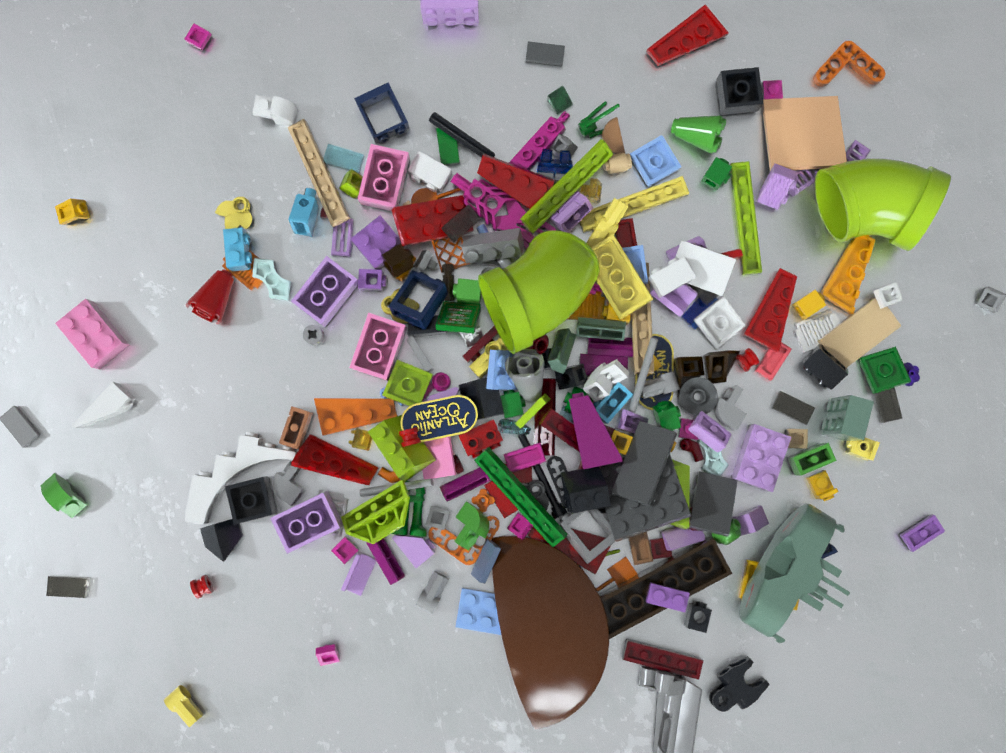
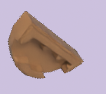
[602,117,625,154]

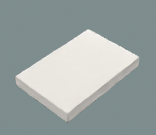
[675,240,737,296]

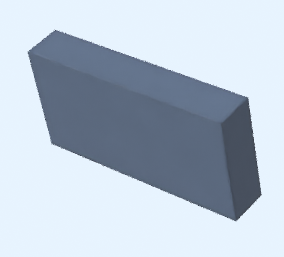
[471,539,501,584]

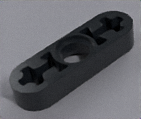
[546,456,567,508]

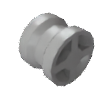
[303,325,324,345]

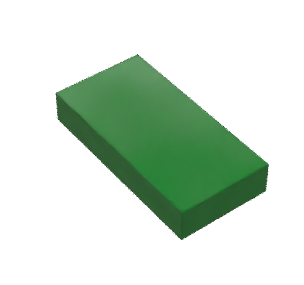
[436,128,460,166]

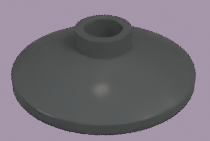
[679,377,718,416]

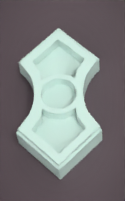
[252,258,291,300]
[697,439,729,476]

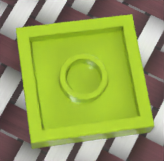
[382,360,433,407]

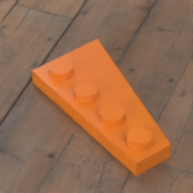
[314,398,398,436]

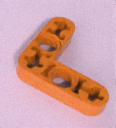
[813,41,885,87]
[428,515,500,565]

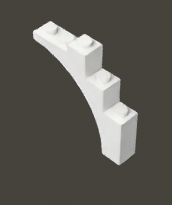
[184,432,297,524]

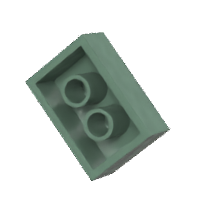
[822,395,874,441]

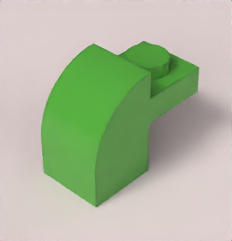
[40,473,87,518]
[454,501,489,550]

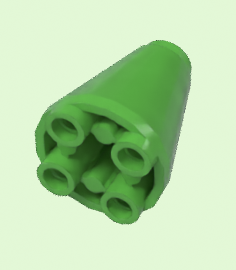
[671,116,726,154]

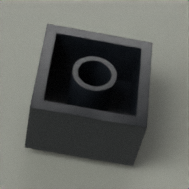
[716,67,763,115]
[225,476,277,525]

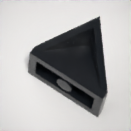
[200,519,243,562]

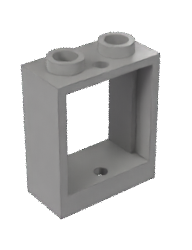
[560,509,615,564]

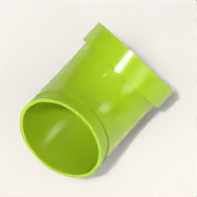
[815,158,951,251]
[478,230,600,354]

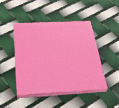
[422,436,456,479]

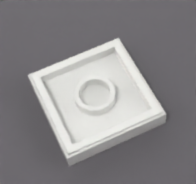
[694,296,747,350]

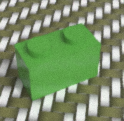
[453,278,481,304]
[787,443,837,476]

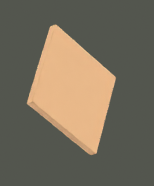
[762,96,847,171]

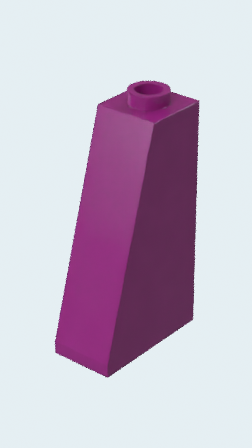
[569,392,622,469]

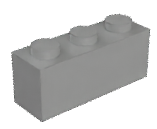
[461,228,524,264]

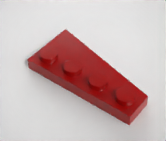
[477,154,555,209]
[744,268,797,352]
[291,434,378,486]

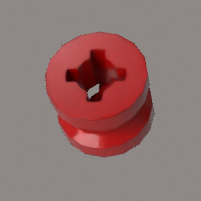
[735,348,760,372]
[399,427,421,447]
[190,575,214,599]

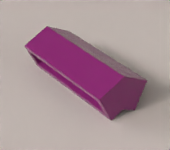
[586,337,633,358]
[579,353,628,376]
[440,467,490,502]
[367,538,405,585]

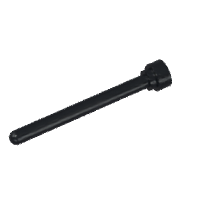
[518,432,568,519]

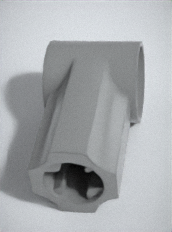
[641,371,680,399]
[416,571,449,614]

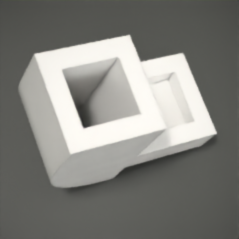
[252,95,298,126]
[583,359,629,402]

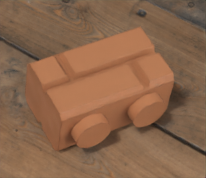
[279,406,313,449]

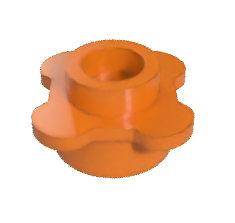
[472,489,495,512]

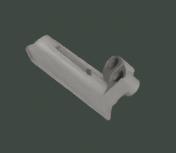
[639,666,702,753]

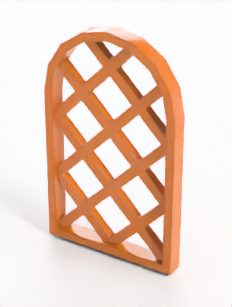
[432,235,470,273]

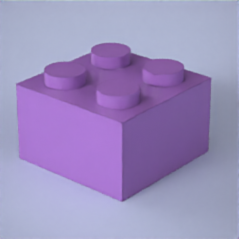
[351,215,406,270]

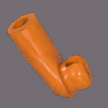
[377,467,401,483]

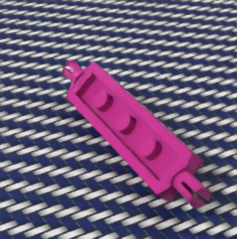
[509,111,570,170]

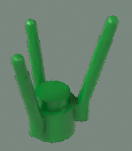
[578,101,620,139]

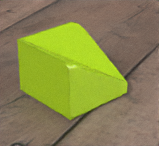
[339,169,363,198]

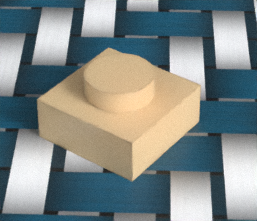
[786,429,808,449]

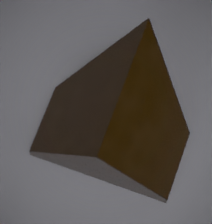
[703,350,740,384]
[674,356,705,397]

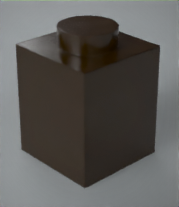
[381,243,414,278]

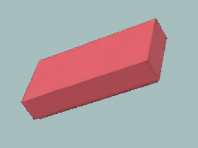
[754,342,792,381]

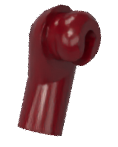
[679,438,704,462]

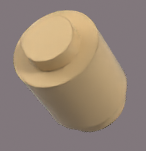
[603,152,632,174]

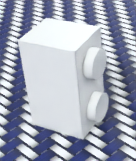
[648,257,696,298]

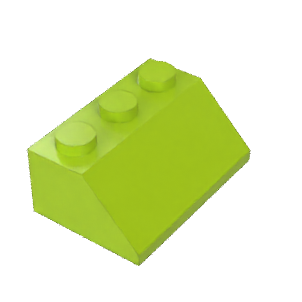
[368,415,436,482]

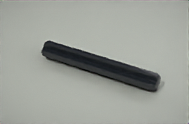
[429,112,495,158]

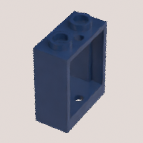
[354,82,409,144]
[389,270,448,330]

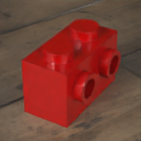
[458,419,503,458]

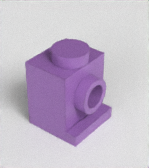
[358,269,387,291]

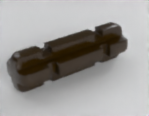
[442,264,455,301]

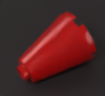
[185,269,234,324]

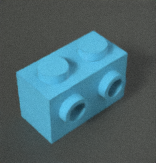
[223,228,252,272]
[593,382,633,424]

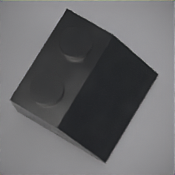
[459,378,504,420]
[561,466,611,513]

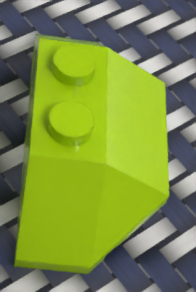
[341,480,410,544]

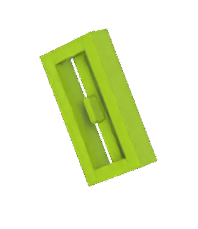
[515,394,550,429]

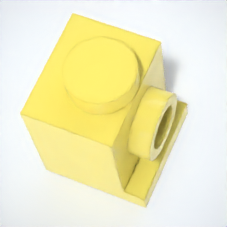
[845,437,880,461]

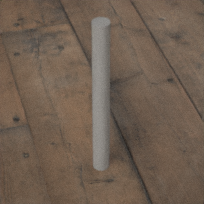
[628,337,658,413]
[360,478,434,497]

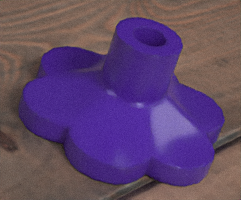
[904,362,920,386]

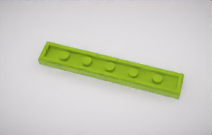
[520,139,613,233]
[730,161,762,275]

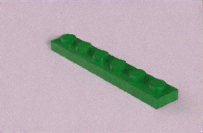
[474,447,568,547]

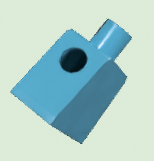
[288,188,319,237]

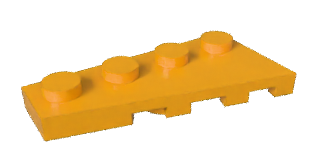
[820,235,875,315]

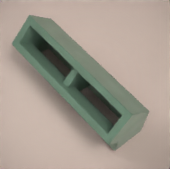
[576,317,626,341]
[548,328,576,374]

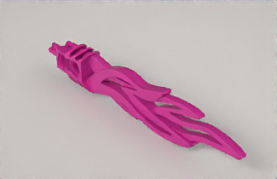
[450,173,603,295]

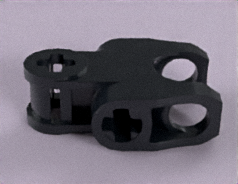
[709,656,770,712]

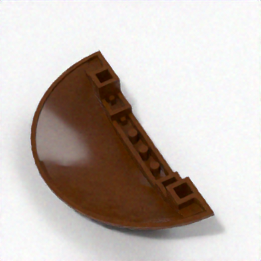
[492,536,609,730]

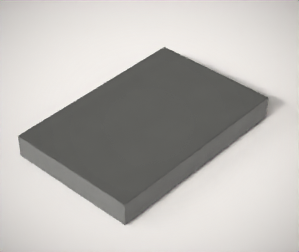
[689,471,738,537]

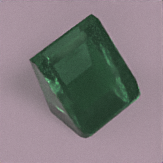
[547,86,573,115]

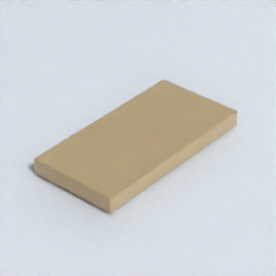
[818,297,901,368]

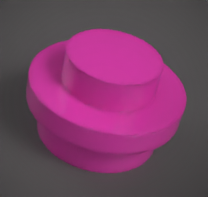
[431,372,451,391]

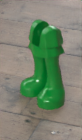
[392,481,427,537]

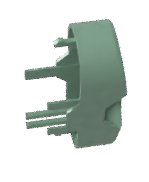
[740,504,850,643]

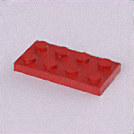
[392,195,474,246]

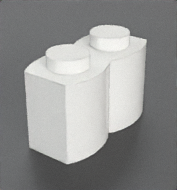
[407,151,452,192]

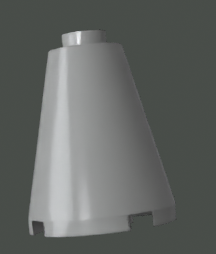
[505,349,544,402]

